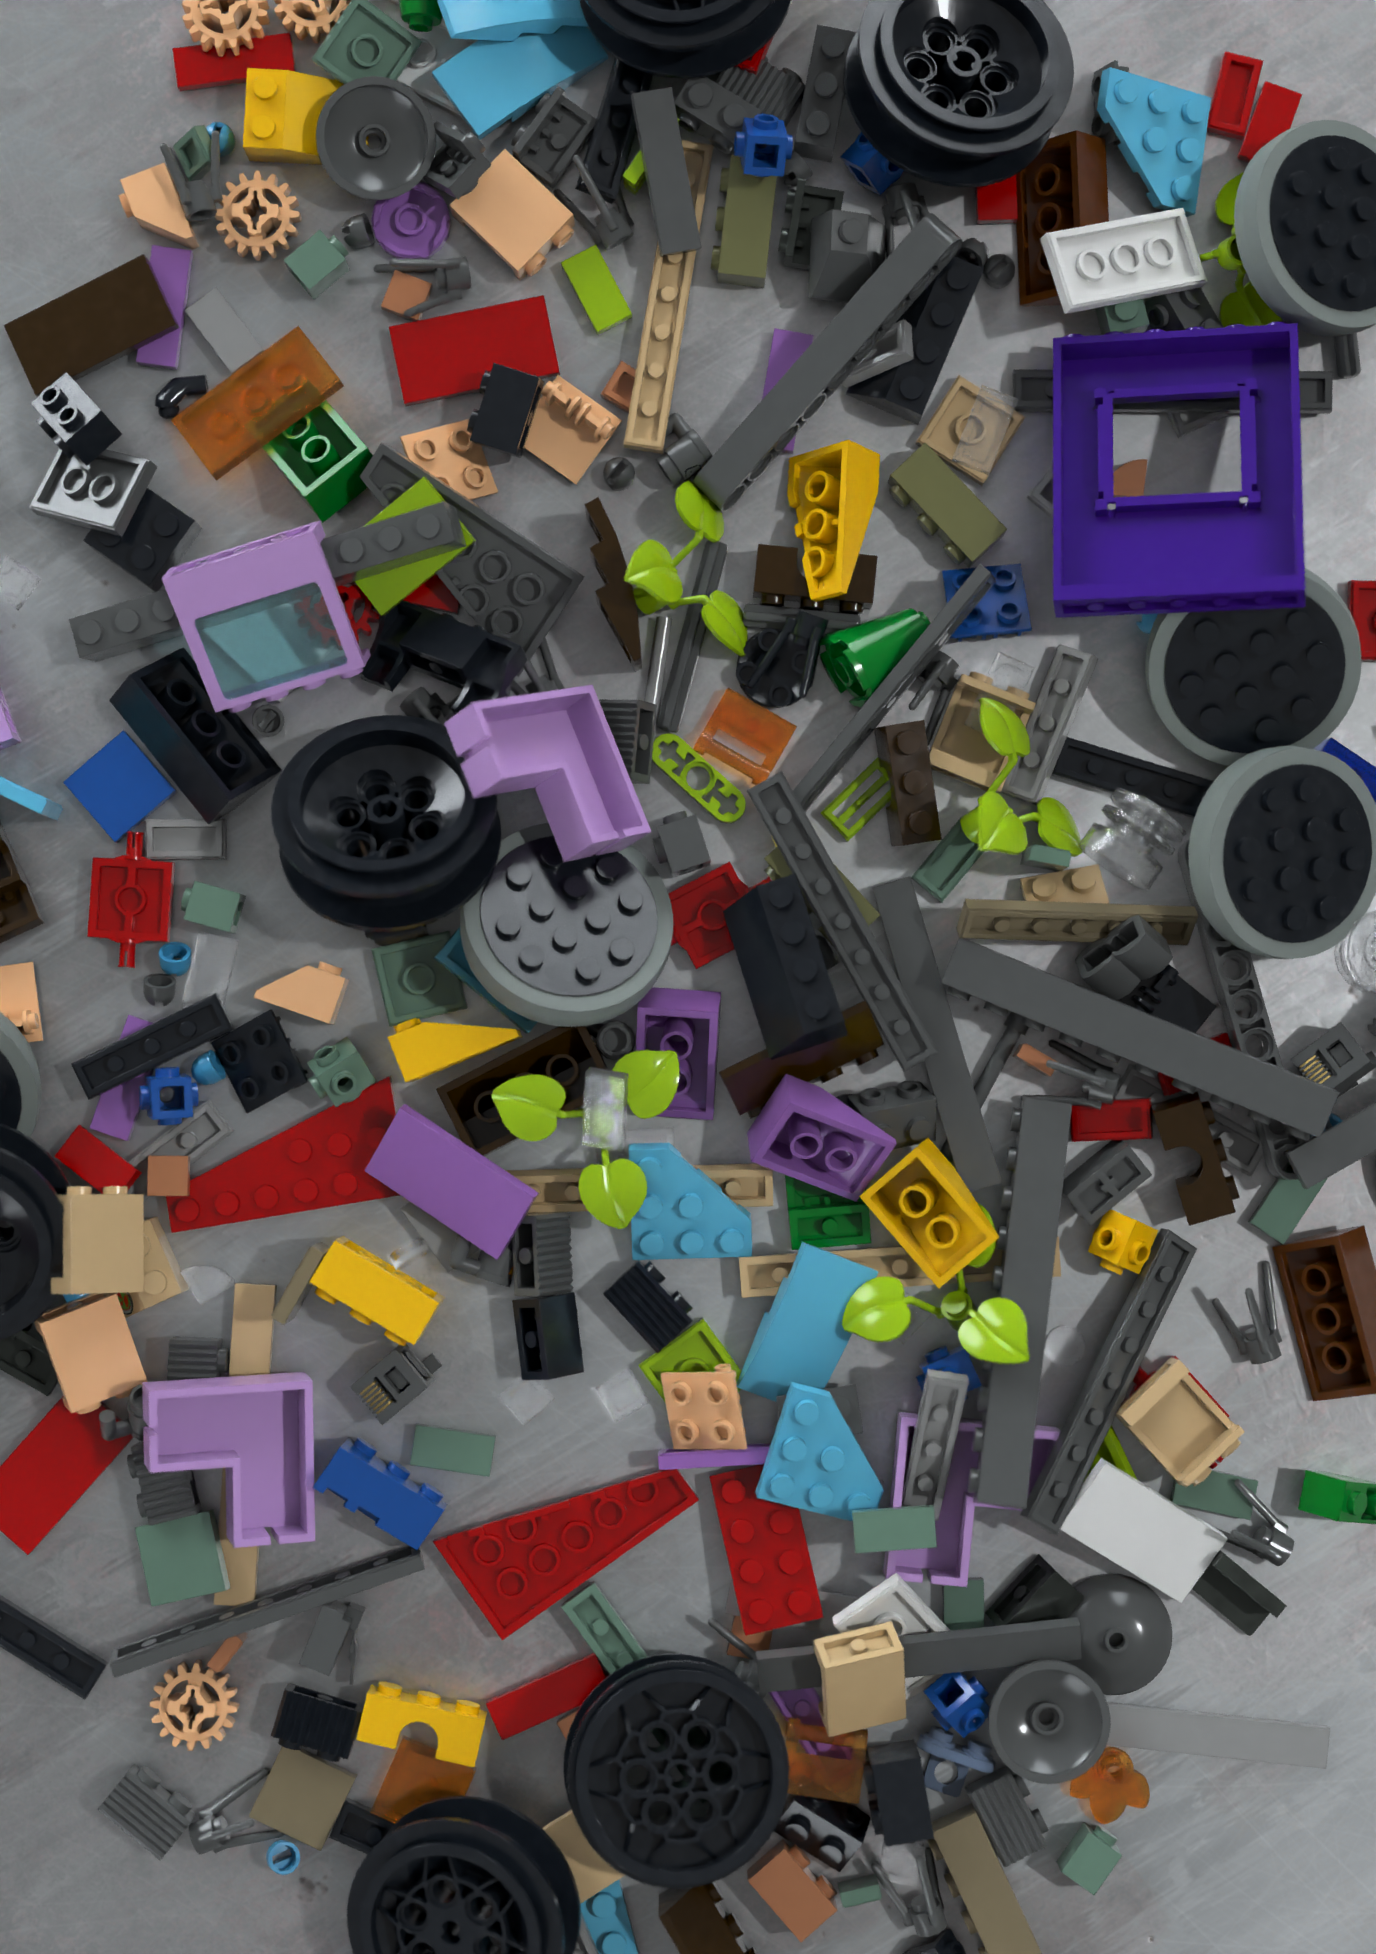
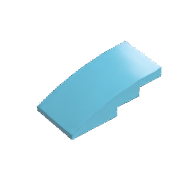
[437,0,589,41]
[432,25,608,141]
[737,1242,878,1402]

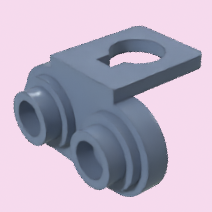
[916,1726,996,1797]

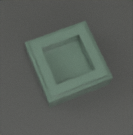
[173,125,221,182]
[837,1874,882,1908]

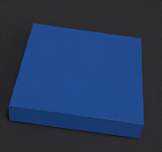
[63,730,177,843]

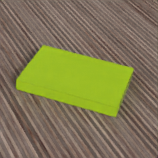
[355,477,476,616]

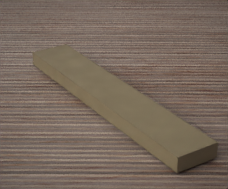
[956,899,1198,945]

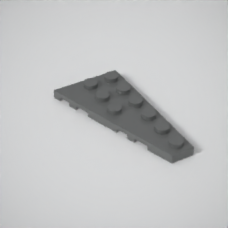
[360,442,585,677]

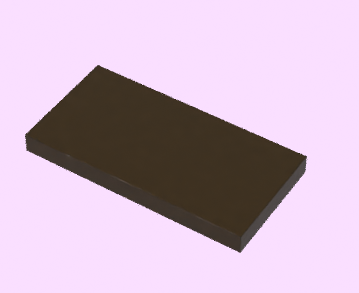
[4,254,180,397]

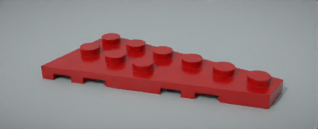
[166,1076,400,1233]
[433,1469,699,1641]

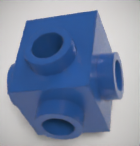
[734,114,793,177]
[840,132,904,195]
[139,1067,198,1125]
[916,1345,982,1400]
[923,1672,990,1738]

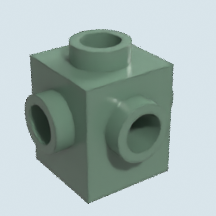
[307,1037,376,1107]

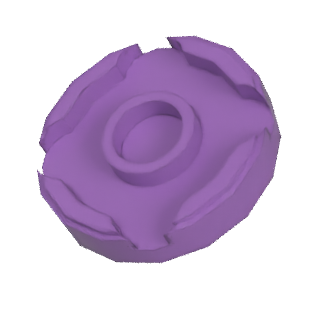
[371,182,451,259]

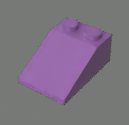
[634,987,721,1120]
[747,1074,896,1202]

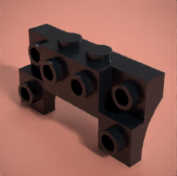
[359,600,527,715]

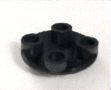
[736,628,816,708]

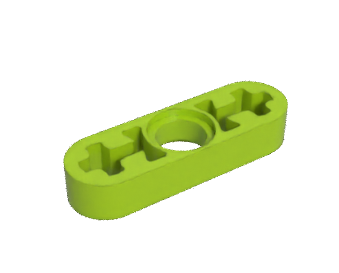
[652,733,746,824]

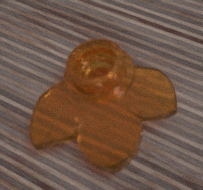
[1070,1747,1150,1824]

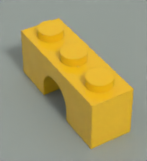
[356,1682,488,1768]

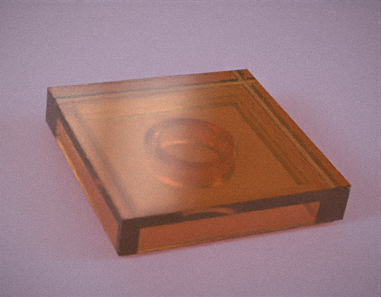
[370,1736,477,1824]

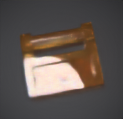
[693,688,797,785]
[785,1717,868,1804]

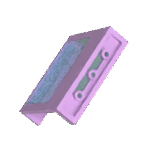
[162,521,371,713]

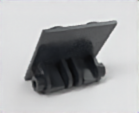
[1119,964,1217,1033]
[211,1009,308,1113]

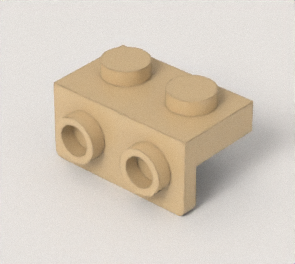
[1020,864,1109,904]

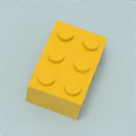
[309,1236,445,1346]

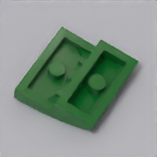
[785,1175,872,1250]

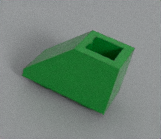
[1298,1470,1376,1524]

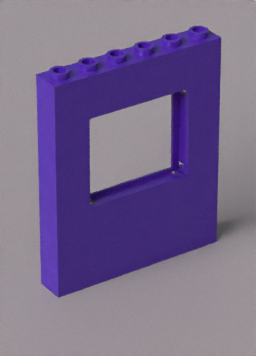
[1053,321,1305,618]

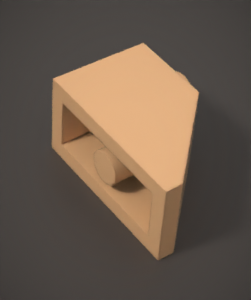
[118,163,200,249]
[254,961,350,1024]

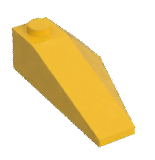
[787,439,880,602]

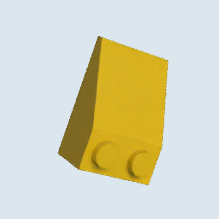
[243,68,369,165]
[388,1018,523,1082]
[859,1138,999,1289]

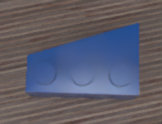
[312,1437,448,1550]

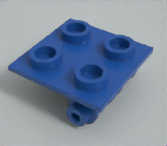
[942,563,1032,642]

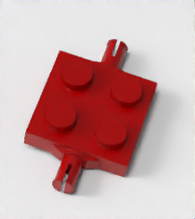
[87,831,175,968]
[668,861,772,969]

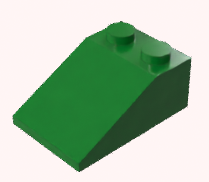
[245,379,373,523]

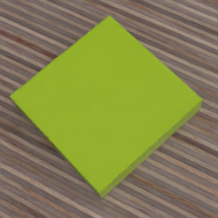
[638,1318,742,1402]

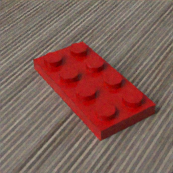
[709,1464,824,1636]

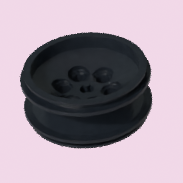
[563,1653,789,1888]

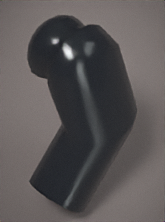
[155,375,209,419]

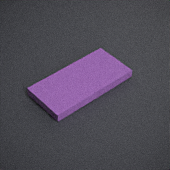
[365,1104,539,1260]

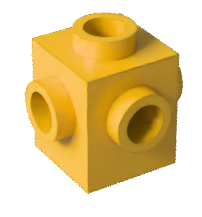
[1087,1209,1158,1275]

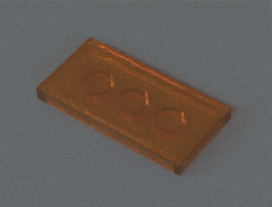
[171,326,344,481]

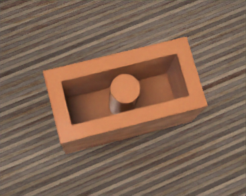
[747,1839,837,1942]

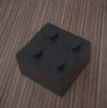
[83,488,202,592]
[861,1739,934,1847]

